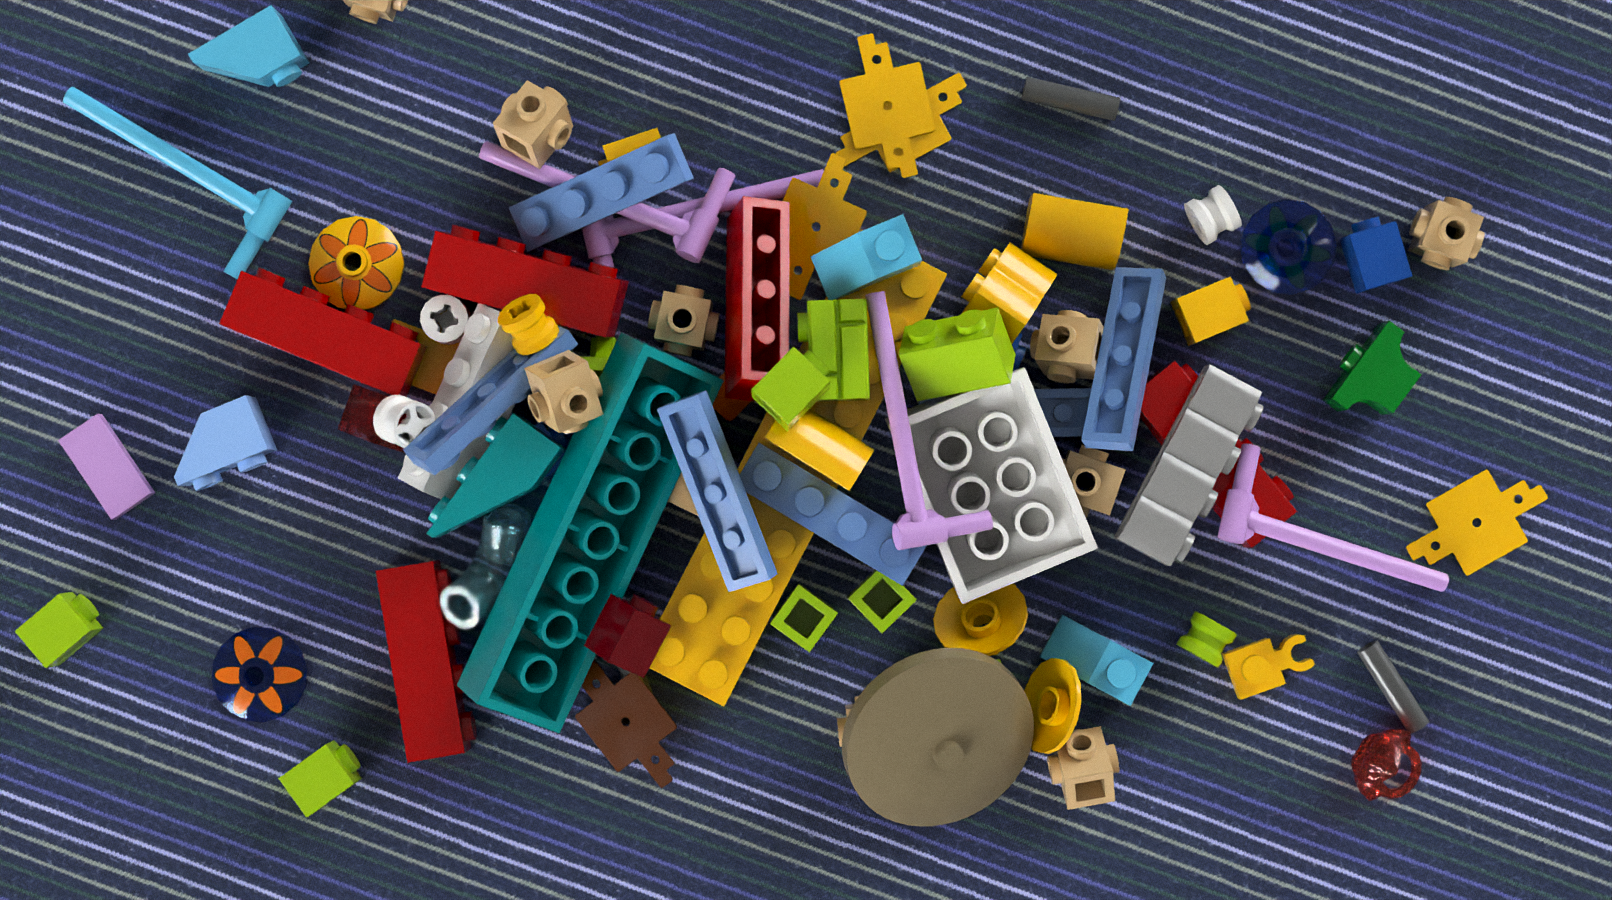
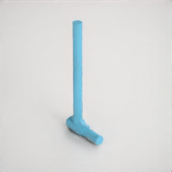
[63,87,292,279]

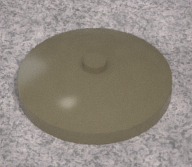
[842,648,1034,826]

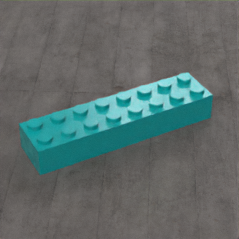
[457,332,724,733]

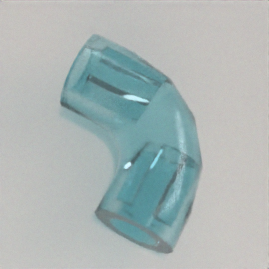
[440,504,531,629]

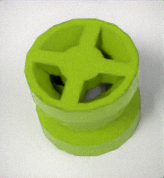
[1176,611,1237,668]

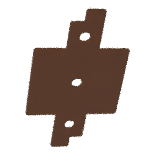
[575,660,677,788]

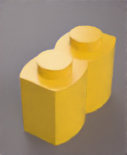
[961,242,1057,343]

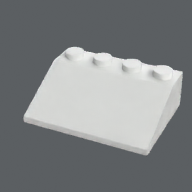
[885,367,1098,604]

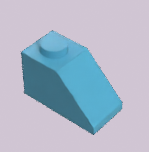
[188,5,310,87]
[811,214,922,300]
[1039,615,1154,706]

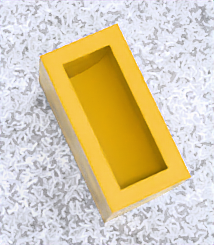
[1021,193,1129,270]
[765,409,875,491]

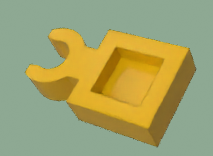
[1222,634,1315,700]

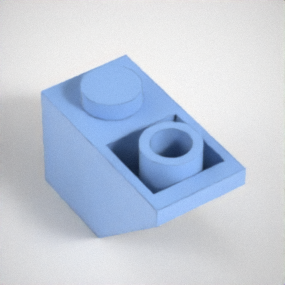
[174,395,277,491]

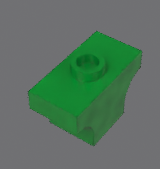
[1322,321,1422,415]

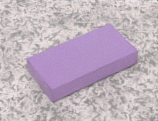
[58,414,155,520]

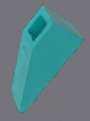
[426,413,566,538]

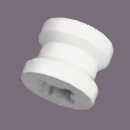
[1184,185,1242,245]
[420,295,472,345]
[373,394,436,448]

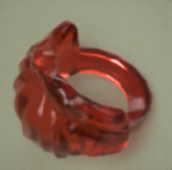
[1351,729,1422,801]

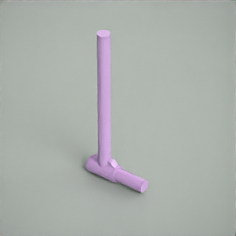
[479,141,735,263]
[582,169,824,278]
[865,291,993,550]
[1217,444,1449,592]

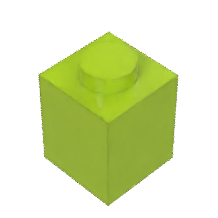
[751,346,830,431]
[847,570,917,633]
[770,583,838,653]
[15,592,103,668]
[278,740,362,818]

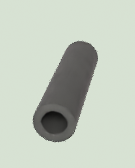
[1021,77,1120,121]
[1357,640,1430,734]

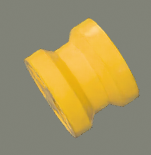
[497,294,559,355]

